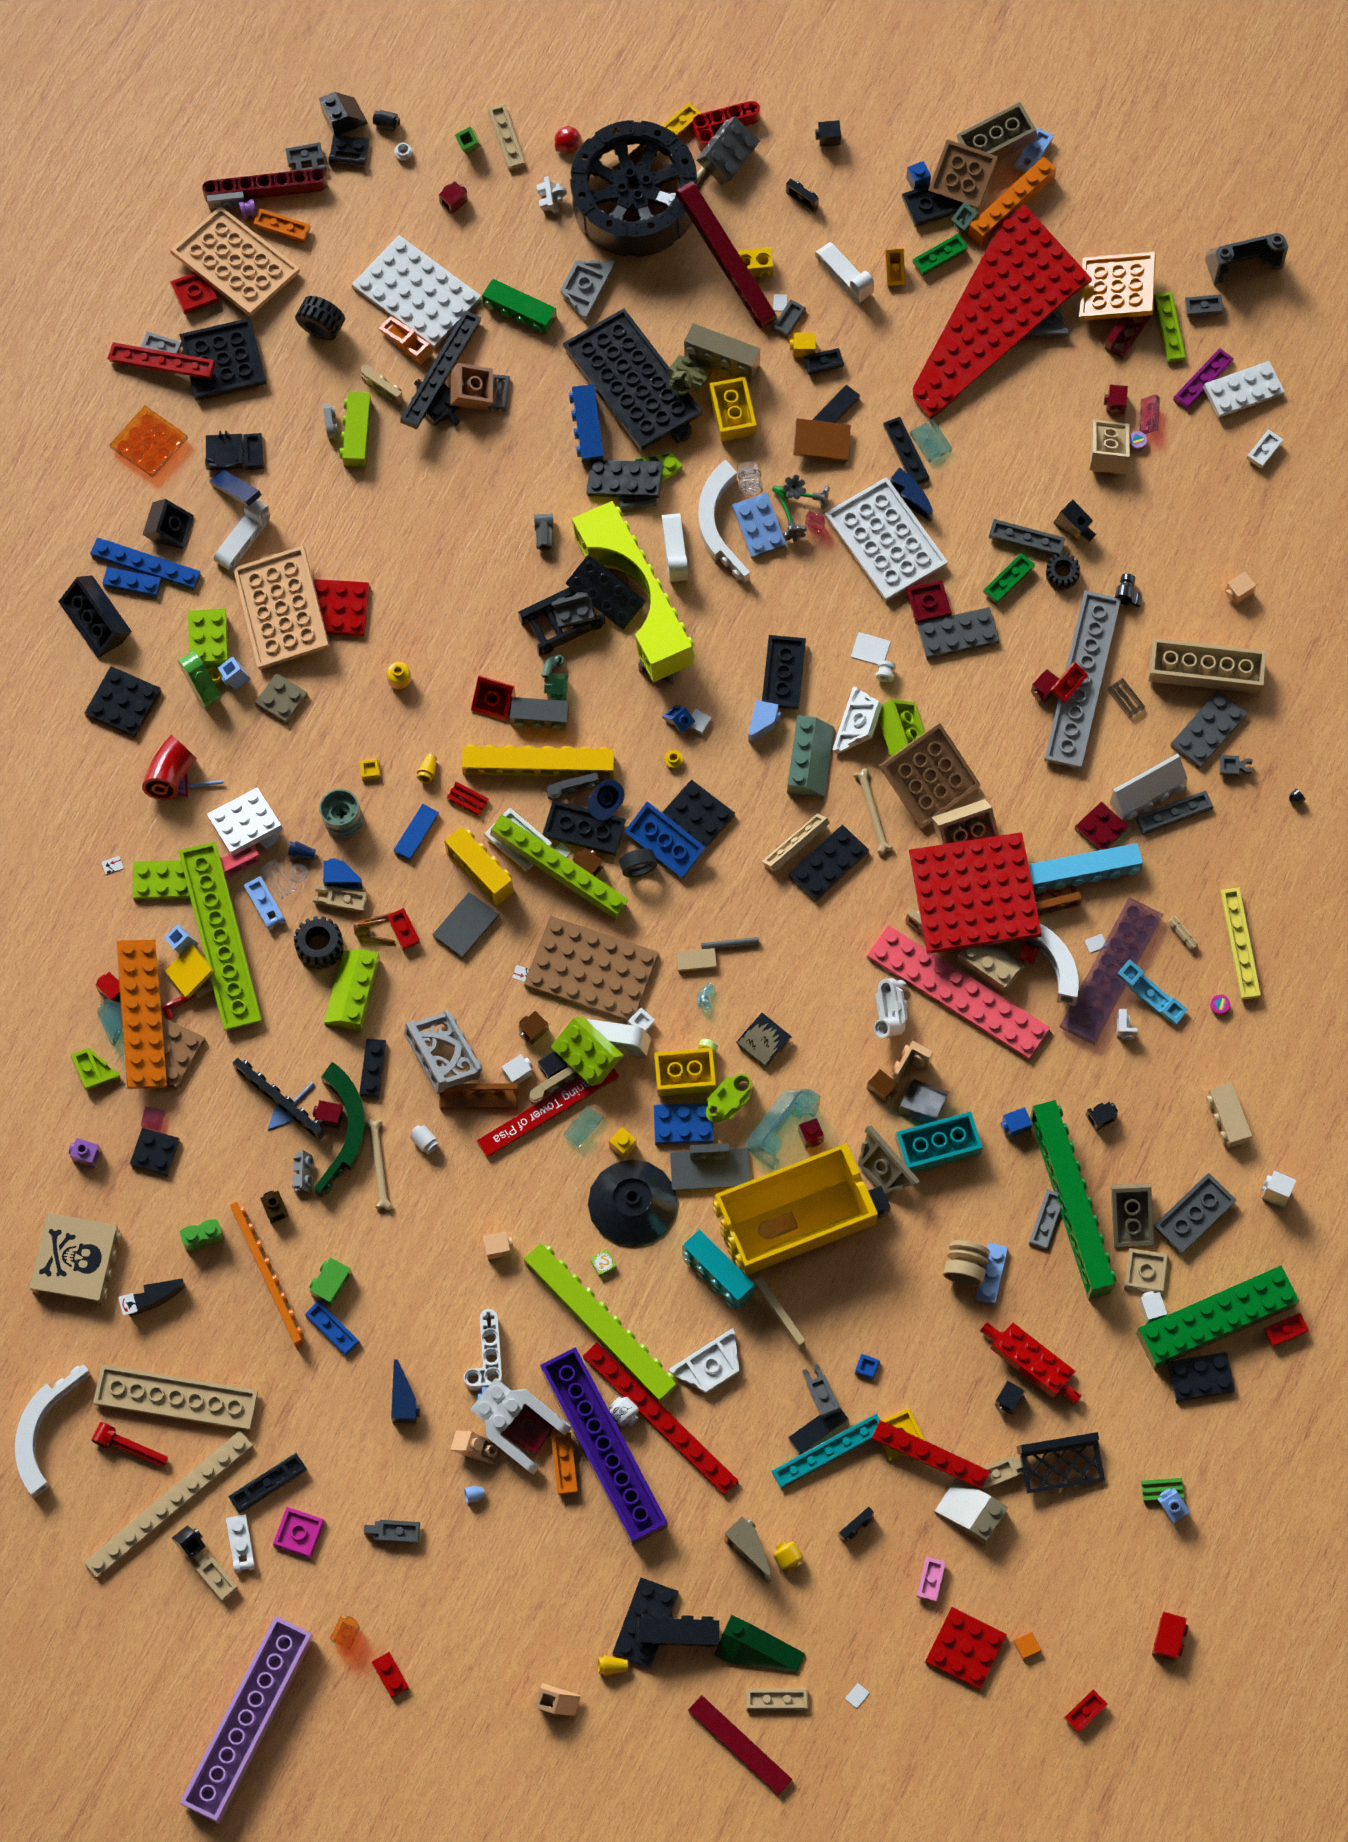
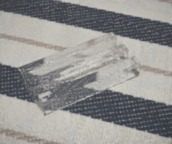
[259,859,297,900]

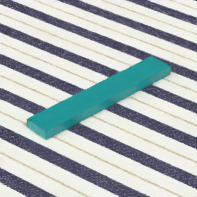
[771,1413,880,1489]

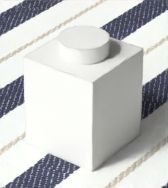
[502,1054,533,1085]
[1139,1291,1167,1324]

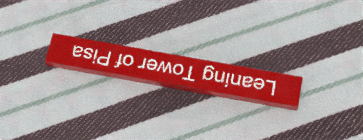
[477,1068,619,1158]

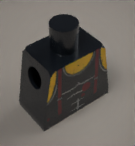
[1053,499,1097,542]

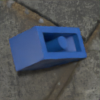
[323,858,363,889]

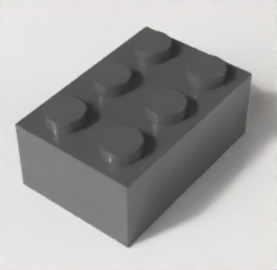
[696,117,760,184]

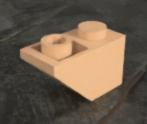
[450,1431,499,1464]
[535,1683,581,1716]

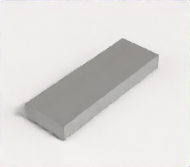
[1028,1189,1061,1250]

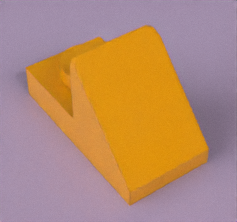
[885,248,906,286]

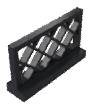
[1016,1432,1105,1494]

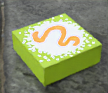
[590,1249,617,1277]

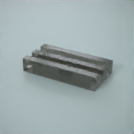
[1107,678,1145,719]

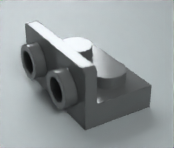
[552,592,595,629]

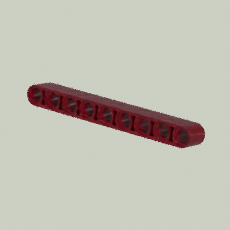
[675,181,777,329]

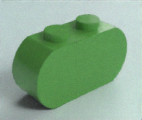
[178,651,221,708]

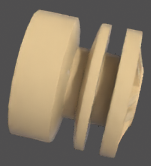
[943,1240,990,1286]

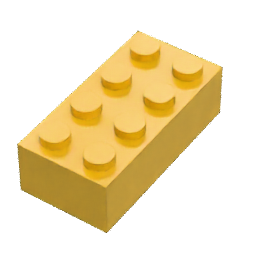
[444,826,513,907]

